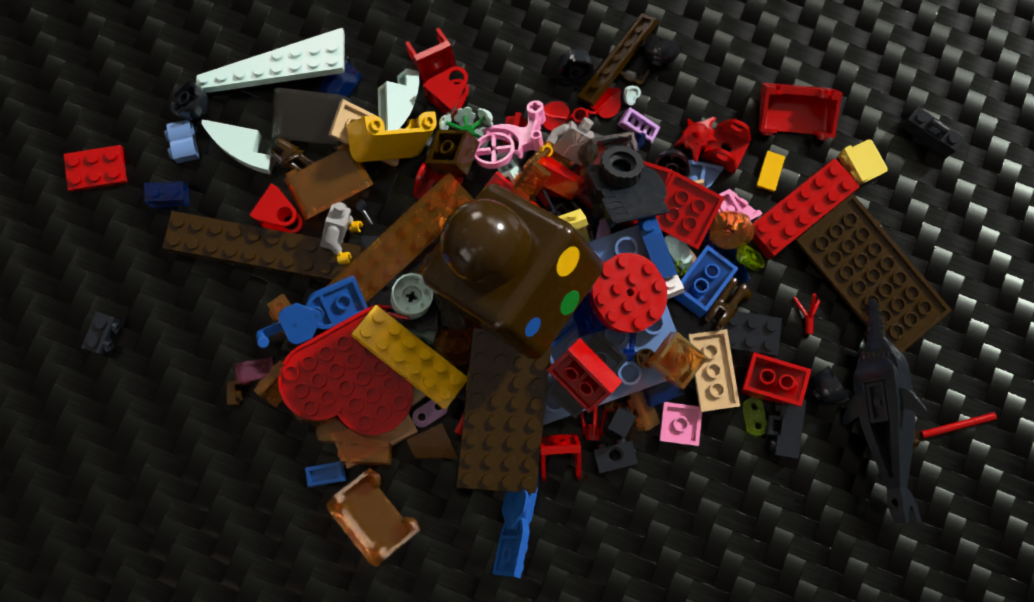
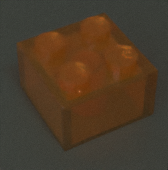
[646,332,708,389]

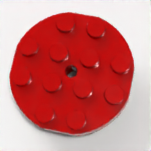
[588,253,667,334]

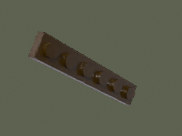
[578,13,658,107]

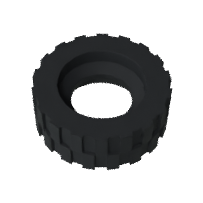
[599,145,644,188]

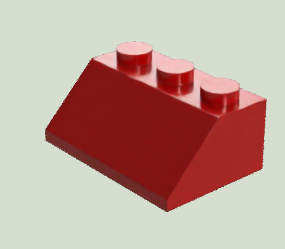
[547,338,622,413]

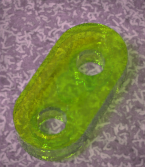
[736,245,765,271]
[743,397,767,436]

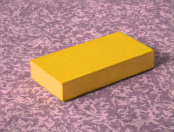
[756,151,785,192]

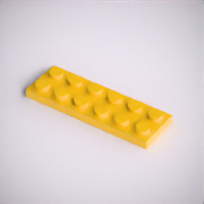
[351,305,467,410]

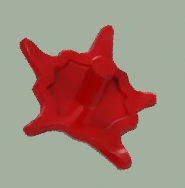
[674,117,718,162]

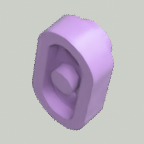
[412,400,449,427]

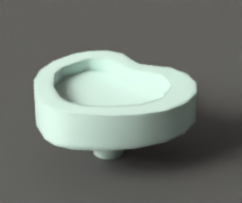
[624,86,641,105]

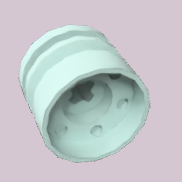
[390,273,433,320]

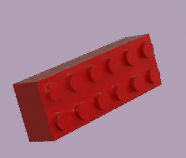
[745,158,860,260]

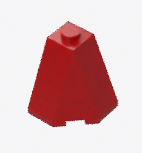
[524,156,586,200]

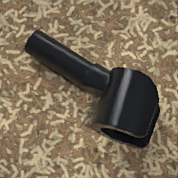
[355,199,373,226]

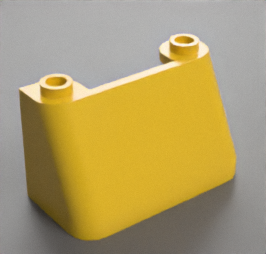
[346,111,437,162]

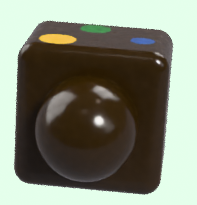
[422,184,603,359]

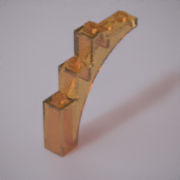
[294,413,392,465]

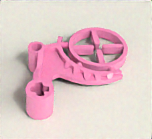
[474,101,546,169]

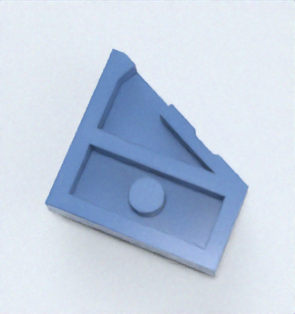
[688,160,724,189]

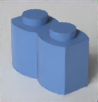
[164,120,199,163]

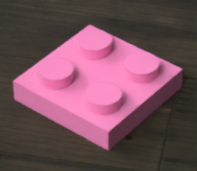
[659,402,702,446]

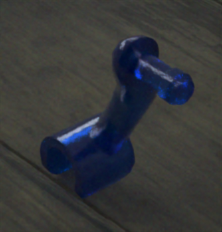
[623,333,637,361]

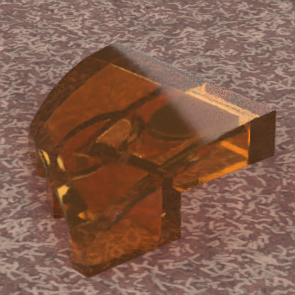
[406,423,458,459]

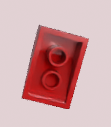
[741,352,811,407]

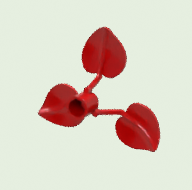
[542,88,621,165]

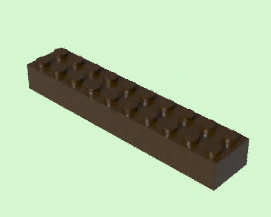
[163,211,362,283]

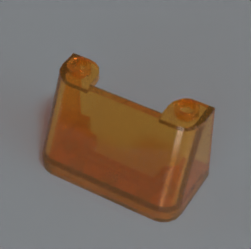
[284,143,374,220]
[327,468,420,566]

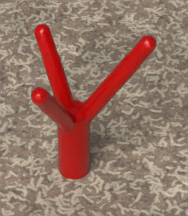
[793,293,820,334]

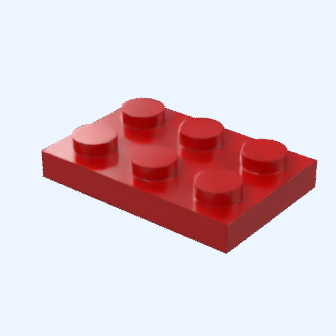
[64,145,127,192]

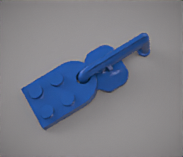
[256,275,368,348]
[492,469,541,578]

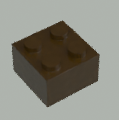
[425,130,480,176]

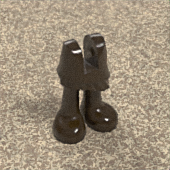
[268,137,326,191]
[704,277,752,330]

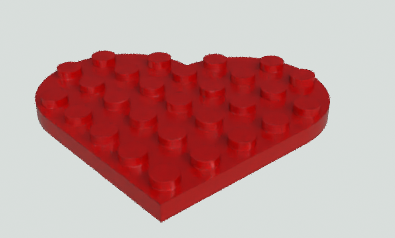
[278,307,413,435]

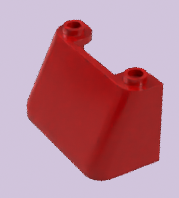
[759,83,842,140]

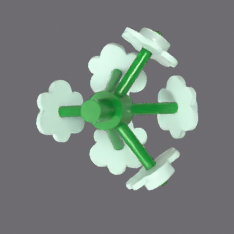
[439,107,493,161]

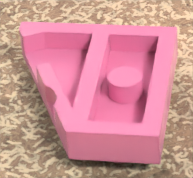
[719,189,762,231]

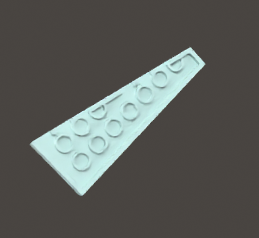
[196,28,345,93]

